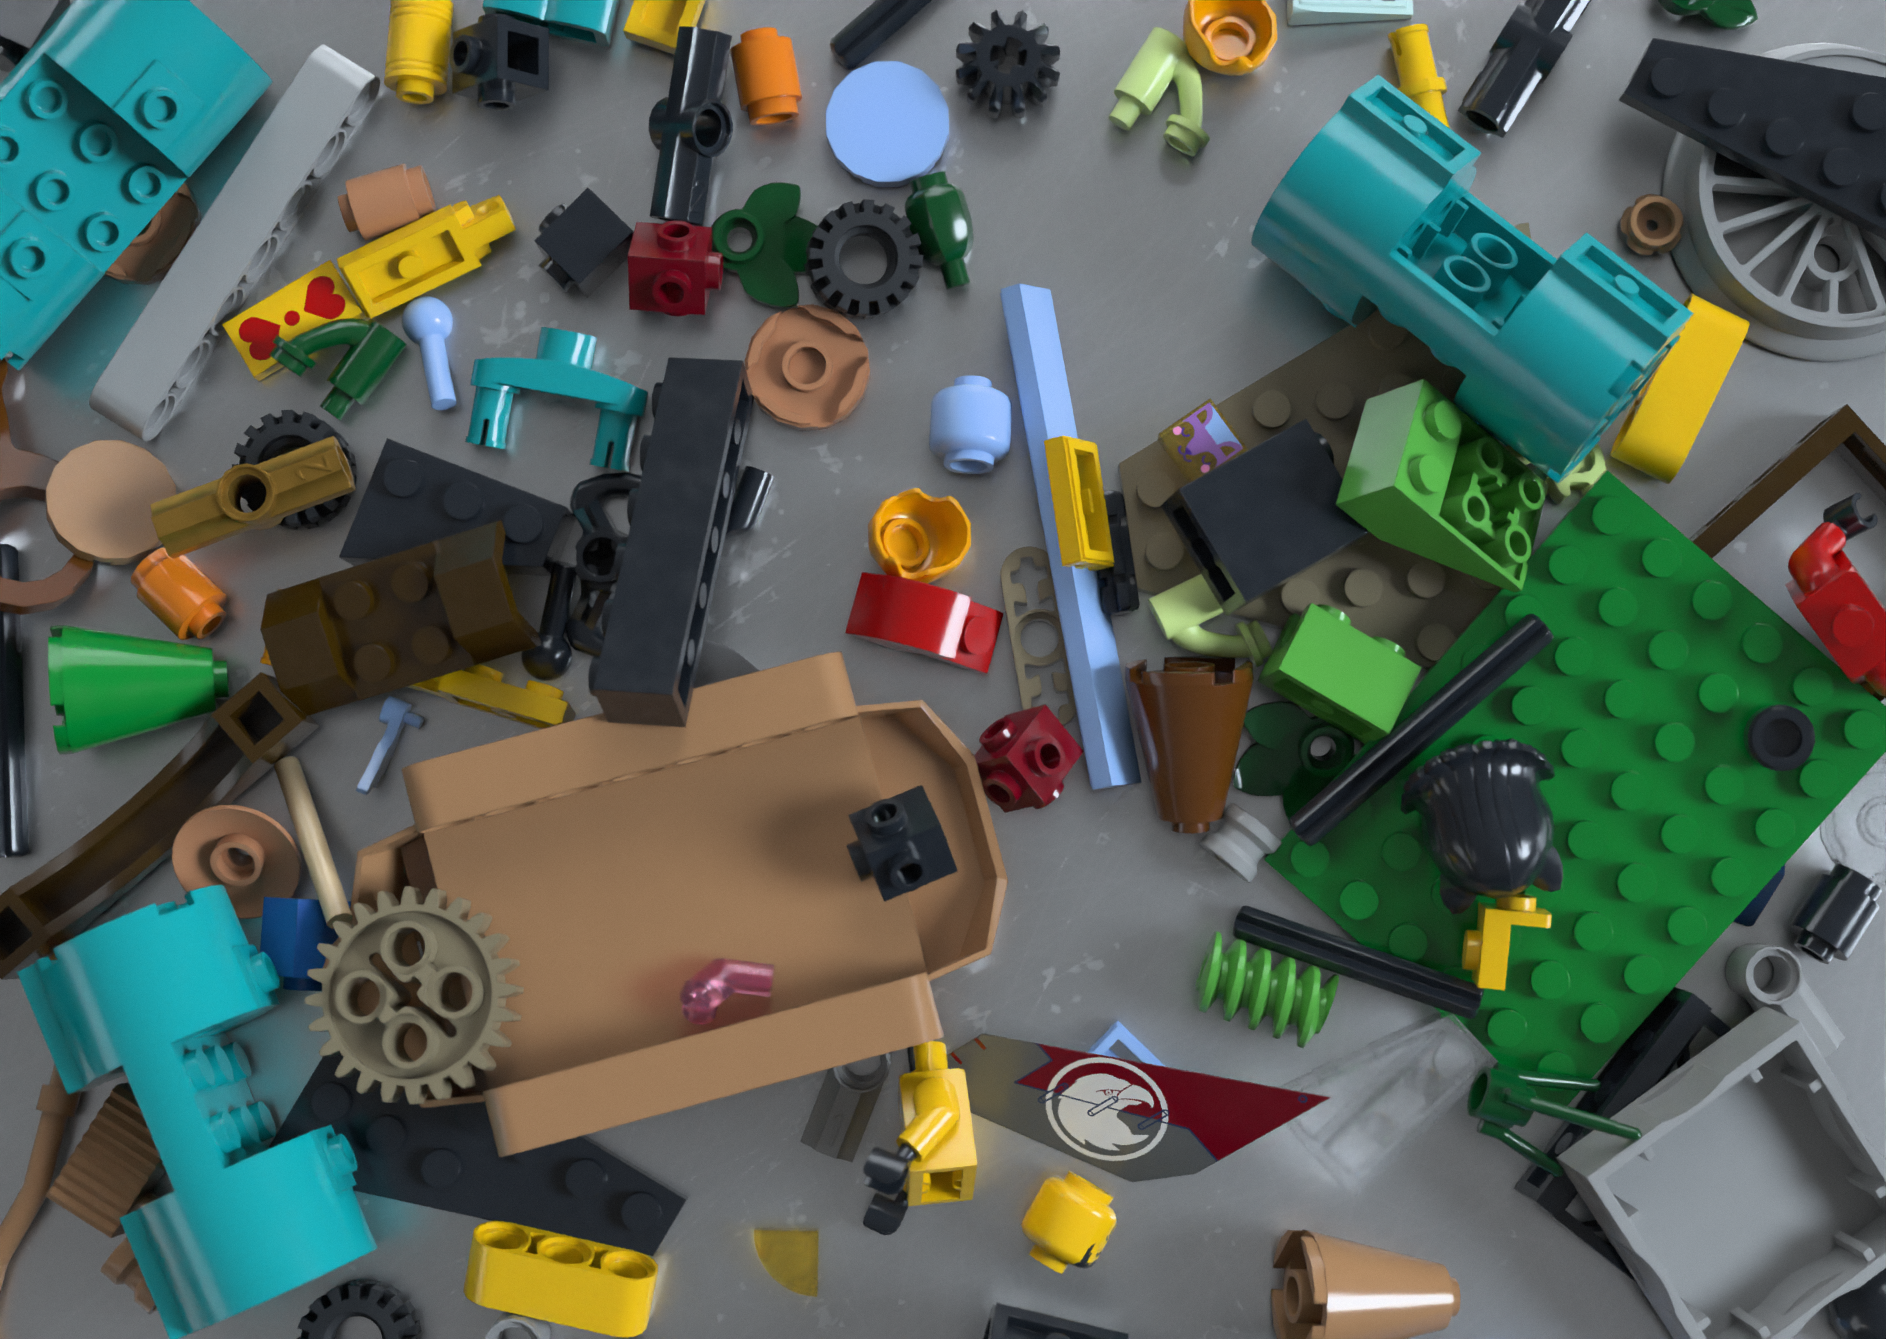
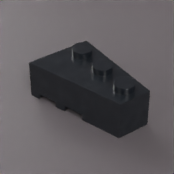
[339,438,576,576]

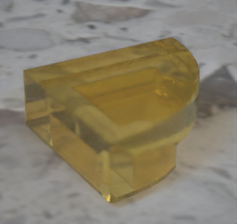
[754,1228,820,1297]

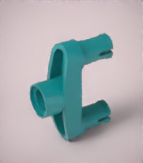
[465,327,648,472]

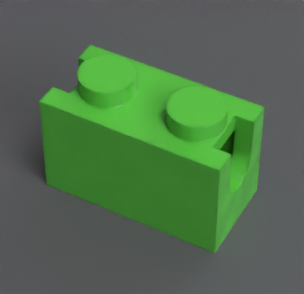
[1257,603,1422,744]

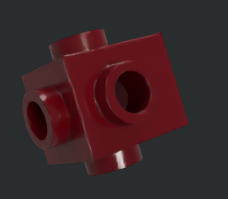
[628,221,723,317]
[974,704,1084,813]

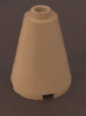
[1271,1229,1461,1339]

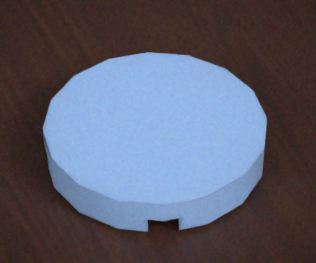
[826,61,949,187]

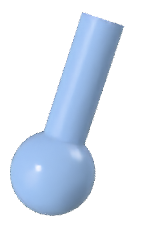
[402,296,457,410]

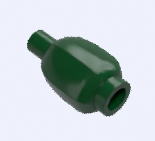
[905,171,974,290]

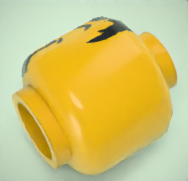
[1021,1171,1117,1274]

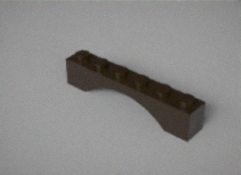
[0,672,320,980]

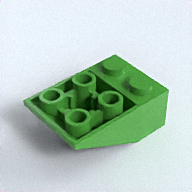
[1336,379,1549,593]

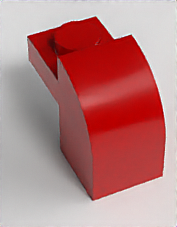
[845,572,1004,674]

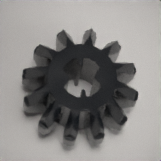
[955,10,1060,119]

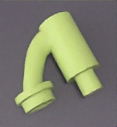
[1108,27,1210,156]
[1148,574,1272,668]

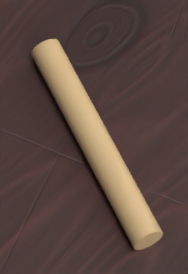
[274,757,353,928]

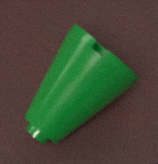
[48,625,229,755]

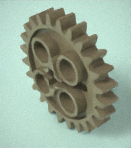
[305,886,524,1104]

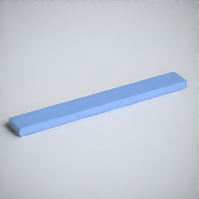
[1000,283,1142,790]

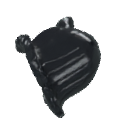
[1400,738,1563,914]

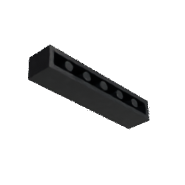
[588,357,754,727]

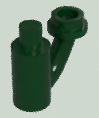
[269,318,407,421]

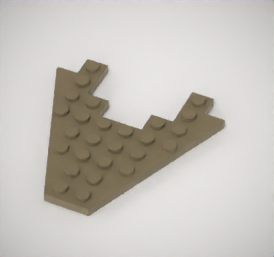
[1118,222,1531,670]

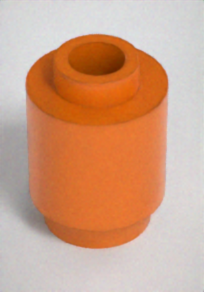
[730,27,802,125]
[130,547,227,640]

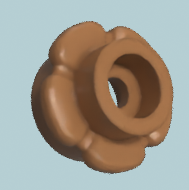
[1620,194,1684,256]

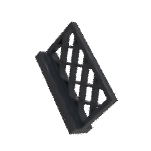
[1514,987,1732,1286]

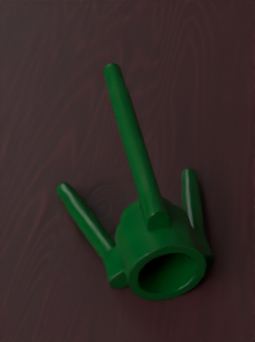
[1467,1062,1642,1178]

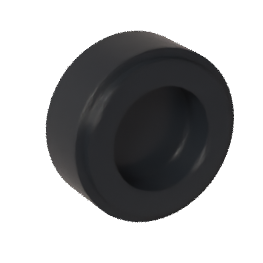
[1743,704,1815,771]

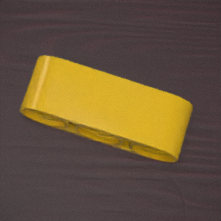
[1610,294,1750,484]
[463,1221,658,1338]

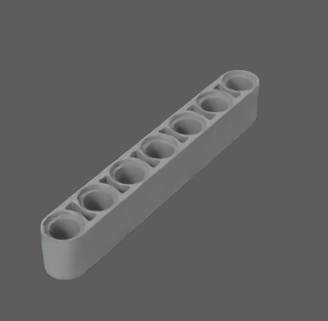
[89,45,380,441]

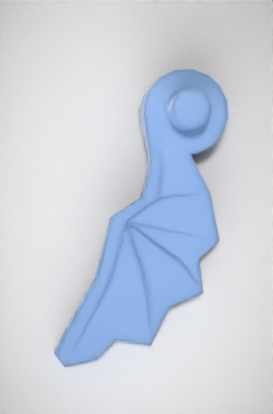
[356,696,424,795]

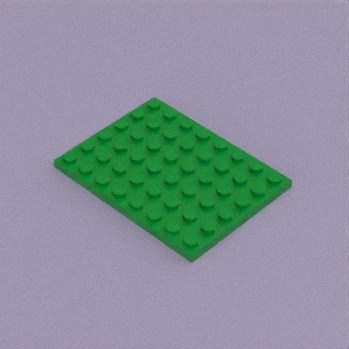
[1264,470,1886,1106]

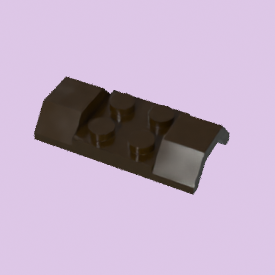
[260,520,542,716]

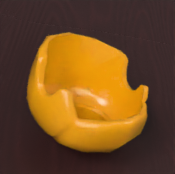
[1183,0,1277,77]
[868,488,971,584]

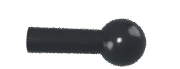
[521,561,577,681]

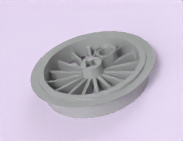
[1662,43,1886,361]

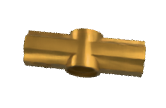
[150,436,356,558]

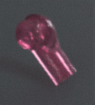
[680,958,774,1025]

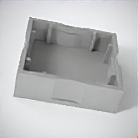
[1556,1006,1886,1339]

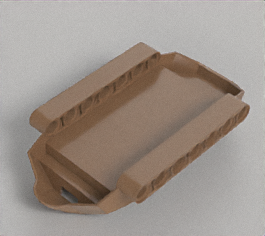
[322,652,1008,1157]

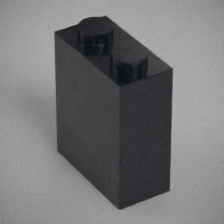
[1161,419,1369,616]

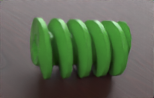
[1195,931,1339,1048]

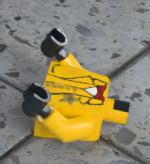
[863,1041,977,1235]

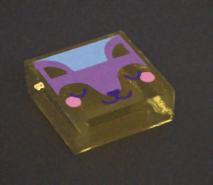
[1157,398,1248,483]

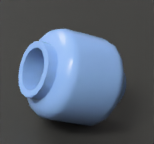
[929,375,1012,474]

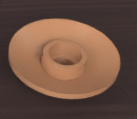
[172,805,302,919]

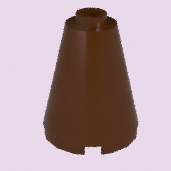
[1125,656,1254,834]

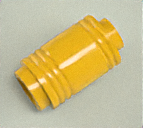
[384,0,454,104]

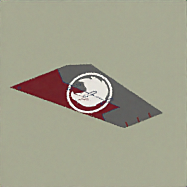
[947,1033,1331,1182]

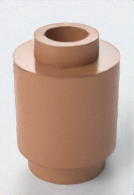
[338,163,437,241]

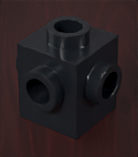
[449,14,549,111]
[846,785,958,902]

